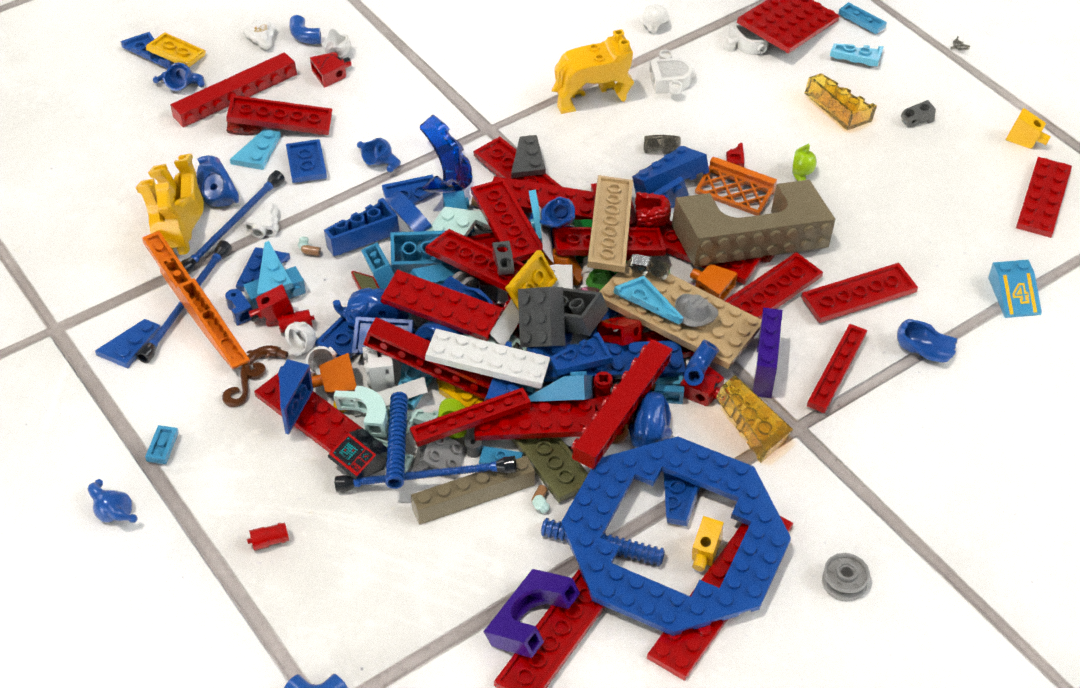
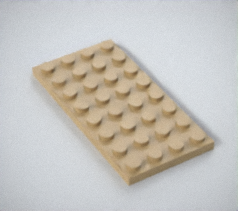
[599,255,761,369]

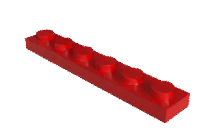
[807,324,867,413]
[410,387,531,447]

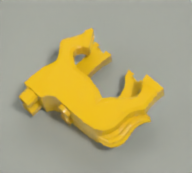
[551,29,634,114]
[135,153,204,255]

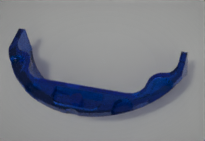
[420,115,472,193]

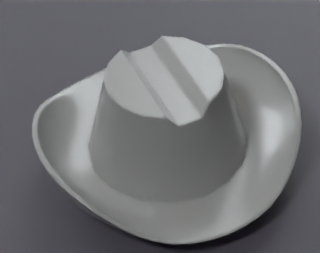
[675,294,718,327]

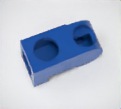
[225,289,252,326]

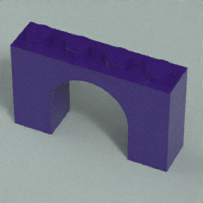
[752,307,783,398]
[483,569,580,658]

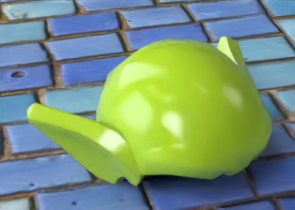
[792,143,817,181]

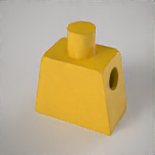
[1005,108,1051,149]
[692,516,724,572]

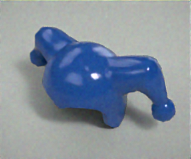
[153,62,205,91]
[357,137,401,173]
[87,479,138,523]

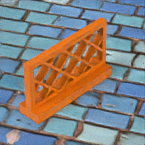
[695,156,777,215]

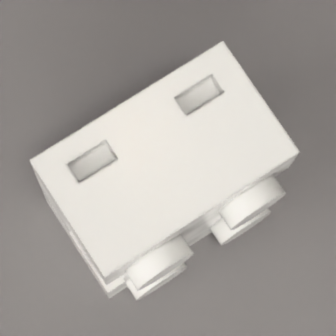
[362,346,395,392]

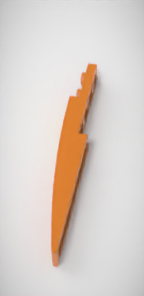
[142,231,250,369]

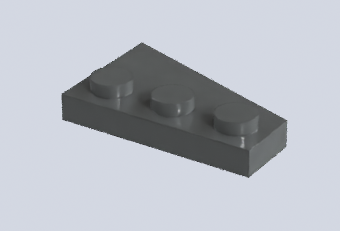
[511,135,546,178]

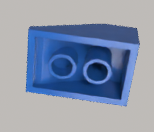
[278,359,313,435]

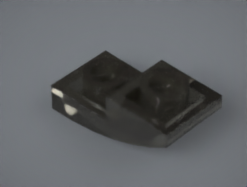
[643,135,681,155]
[629,254,670,280]

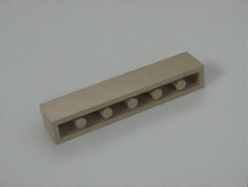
[411,456,535,525]

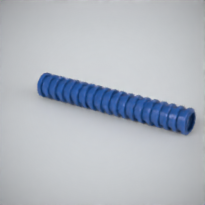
[385,392,408,489]
[541,518,665,567]

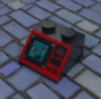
[328,428,387,480]

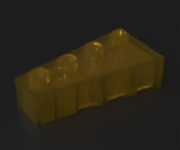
[804,73,877,130]
[716,375,793,463]

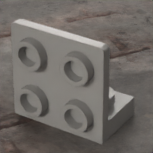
[411,437,466,479]

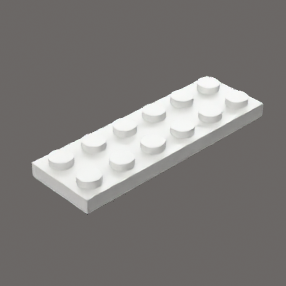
[425,329,550,389]

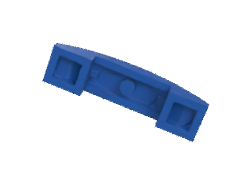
[385,191,432,232]

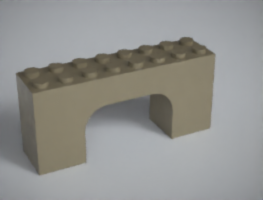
[672,179,836,267]

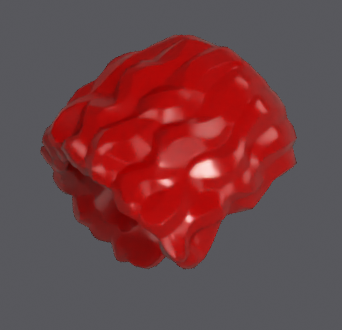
[635,192,671,228]

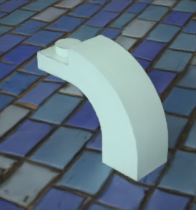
[333,386,389,437]

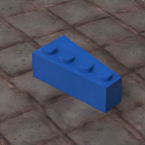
[632,146,709,194]
[324,198,400,256]

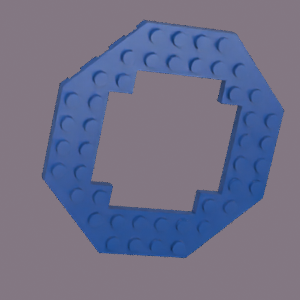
[561,436,791,636]

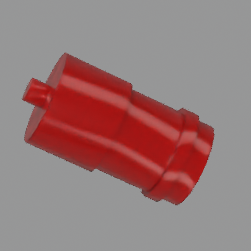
[277,309,315,334]
[593,371,613,398]
[247,522,289,551]

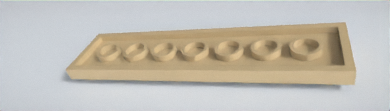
[587,175,633,273]

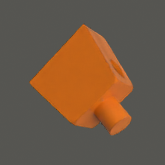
[690,264,737,300]
[311,353,357,394]

